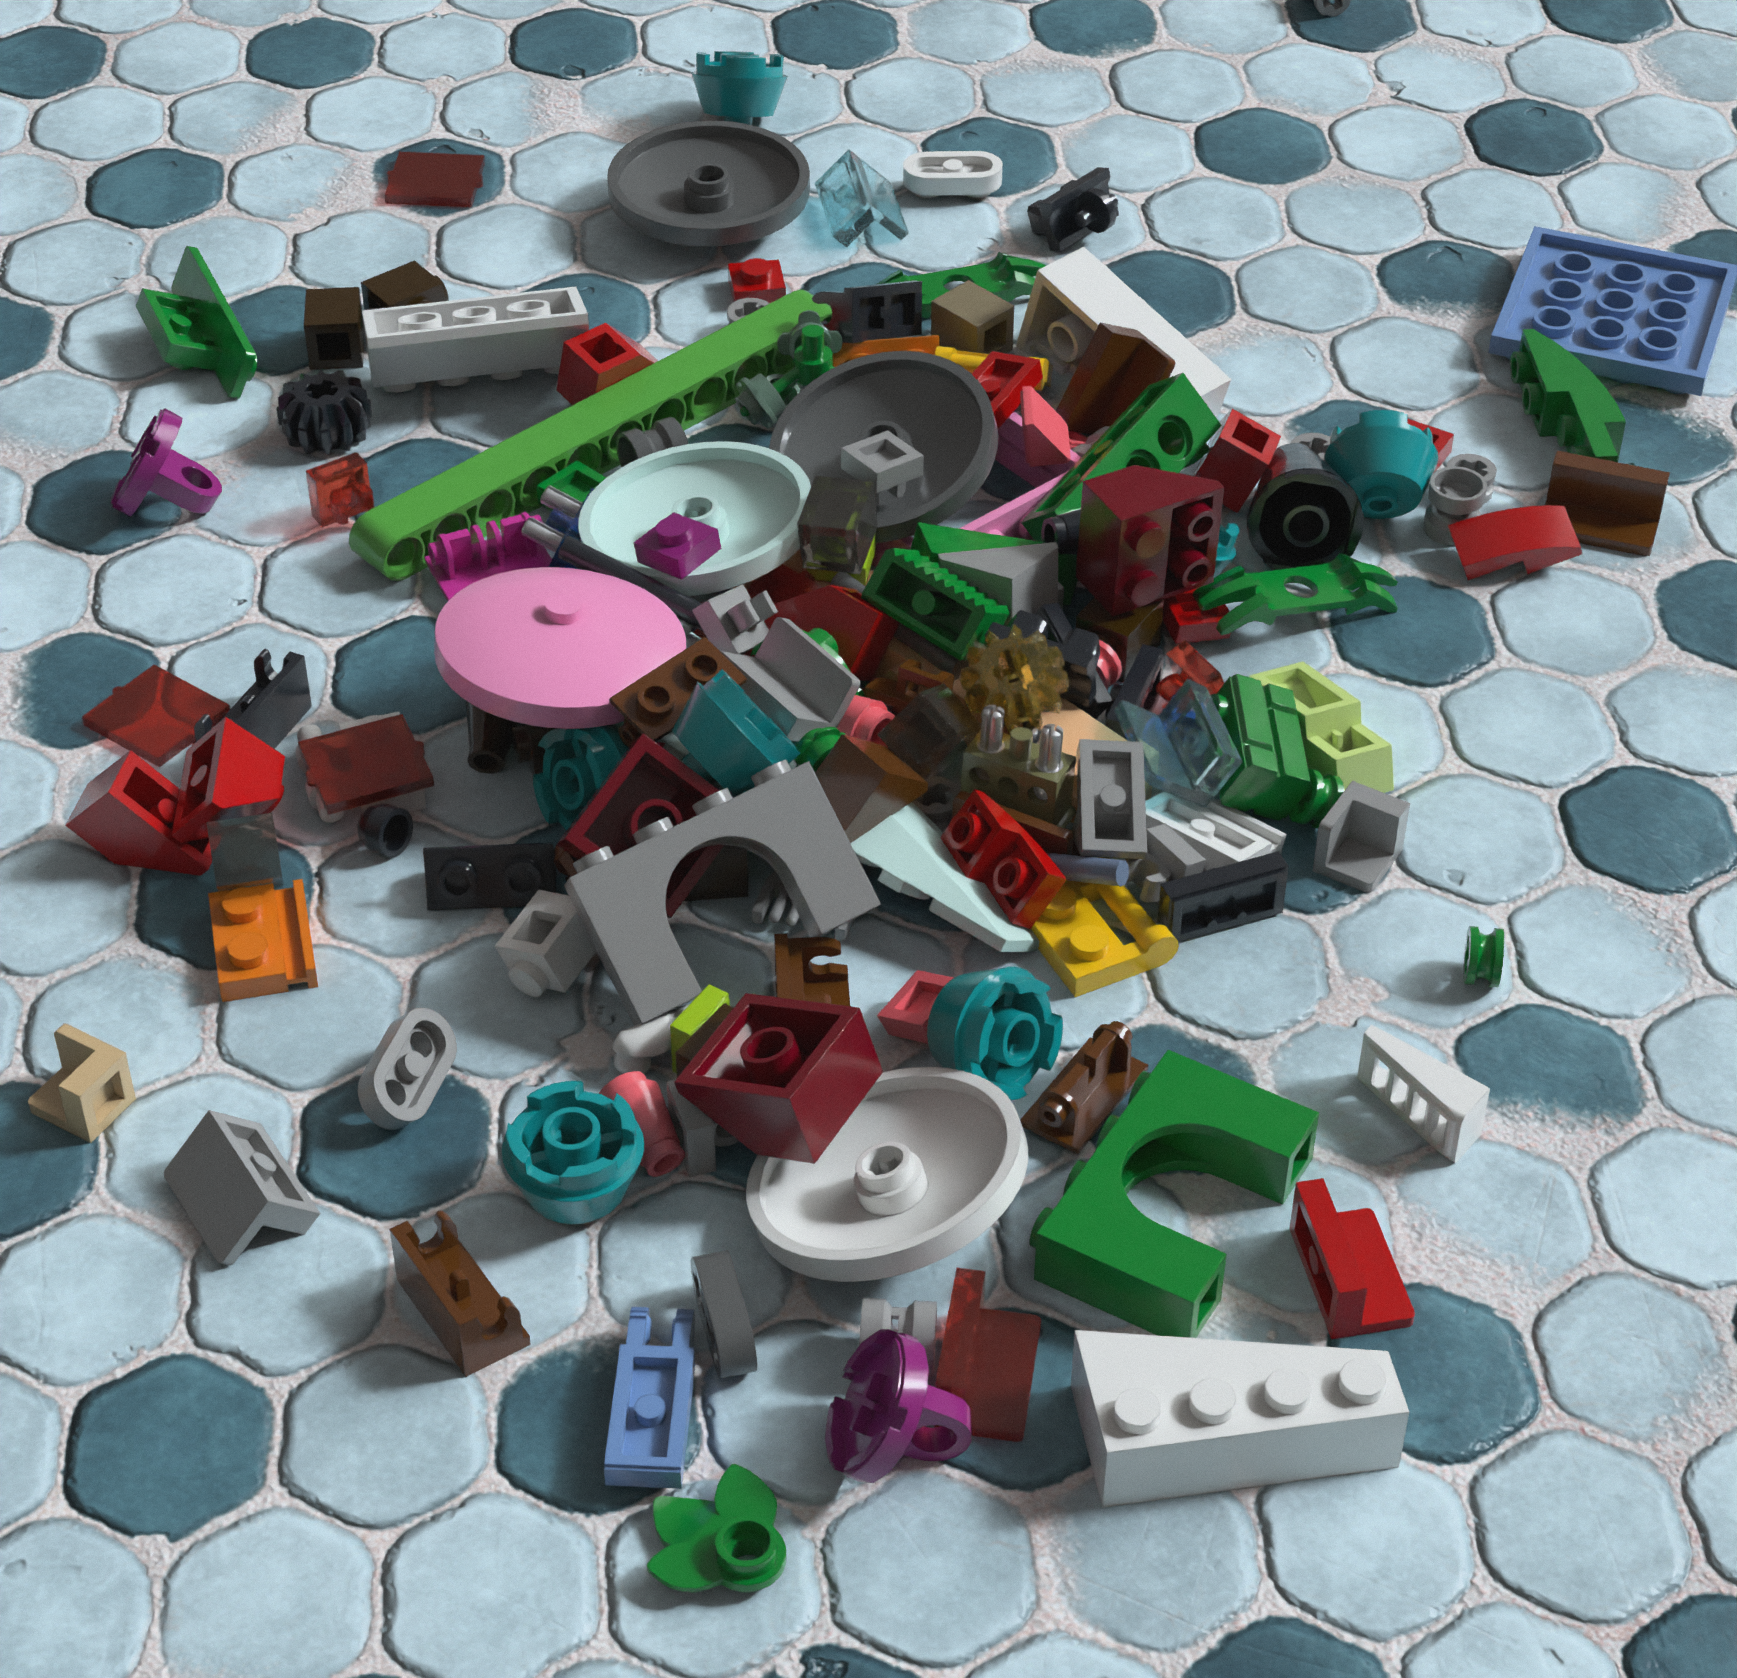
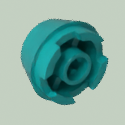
[691,51,788,125]
[1324,410,1438,519]
[672,669,800,797]
[533,725,629,830]
[927,967,1063,1100]
[501,1081,644,1224]

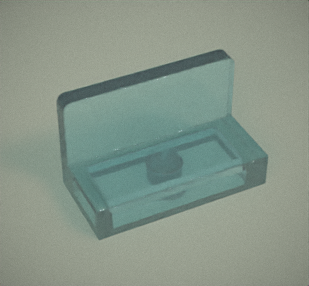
[815,149,909,248]
[1114,679,1243,808]

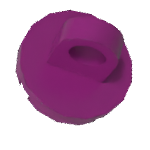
[110,408,222,517]
[825,1329,972,1483]

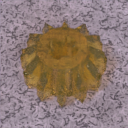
[960,624,1069,733]

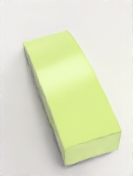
[1249,661,1394,793]

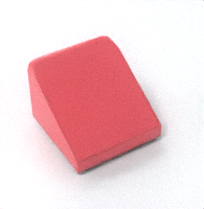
[1020,386,1071,467]

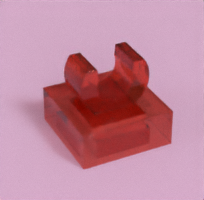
[306,452,375,528]
[1155,640,1224,714]

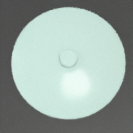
[578,441,815,596]

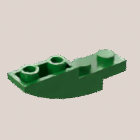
[1510,329,1626,462]

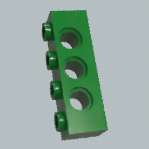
[1021,373,1222,542]

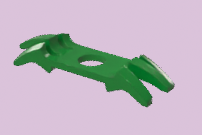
[877,252,1046,318]
[1192,553,1398,635]

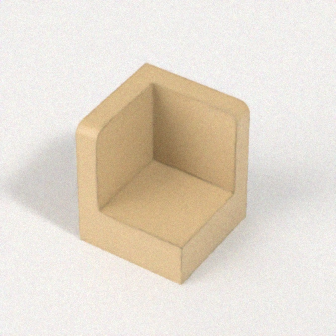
[28,1023,136,1143]

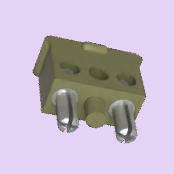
[960,705,1076,829]

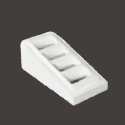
[1357,1025,1490,1163]

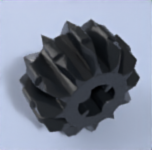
[276,369,372,455]

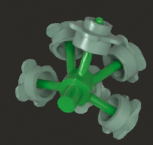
[735,310,843,429]

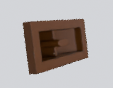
[815,734,928,843]

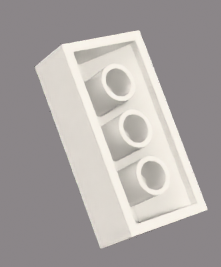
[362,287,589,392]

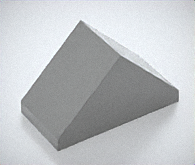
[938,542,1058,626]

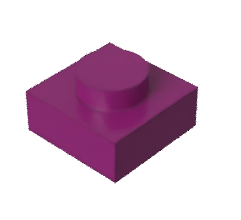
[633,512,722,580]

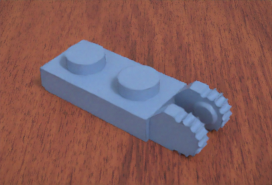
[604,1307,695,1489]

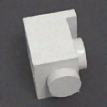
[495,890,597,997]

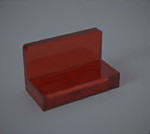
[934,1267,1041,1442]

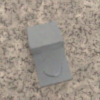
[1072,739,1147,859]

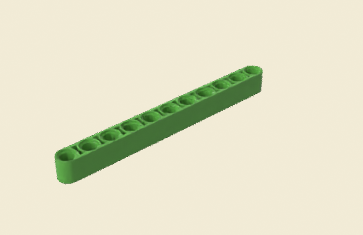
[349,289,832,581]

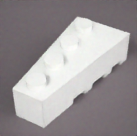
[1016,247,1231,418]
[1071,1330,1409,1508]

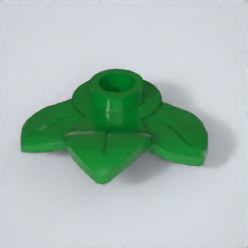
[647,1464,787,1592]

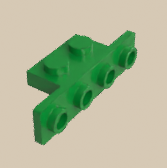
[136,246,257,399]

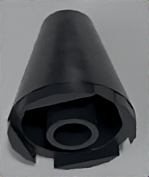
[1247,443,1364,570]

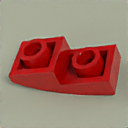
[1448,505,1583,581]
[940,789,1067,929]

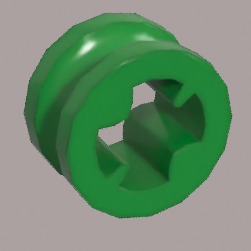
[1289,768,1344,829]
[1463,926,1504,987]

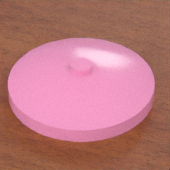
[434,567,686,729]

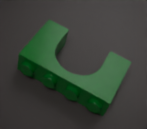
[1029,1050,1319,1338]

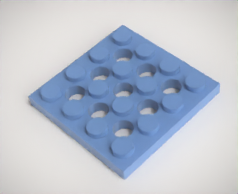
[1488,226,1737,396]

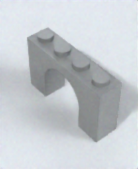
[564,760,881,1026]

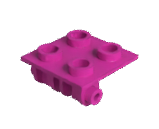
[424,512,556,601]

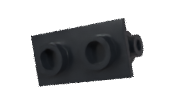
[423,842,557,911]

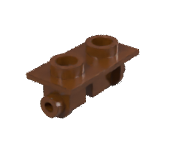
[609,637,747,747]
[1020,1021,1149,1154]

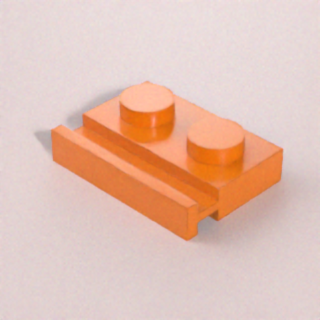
[208,879,318,1002]

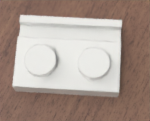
[1145,782,1286,872]

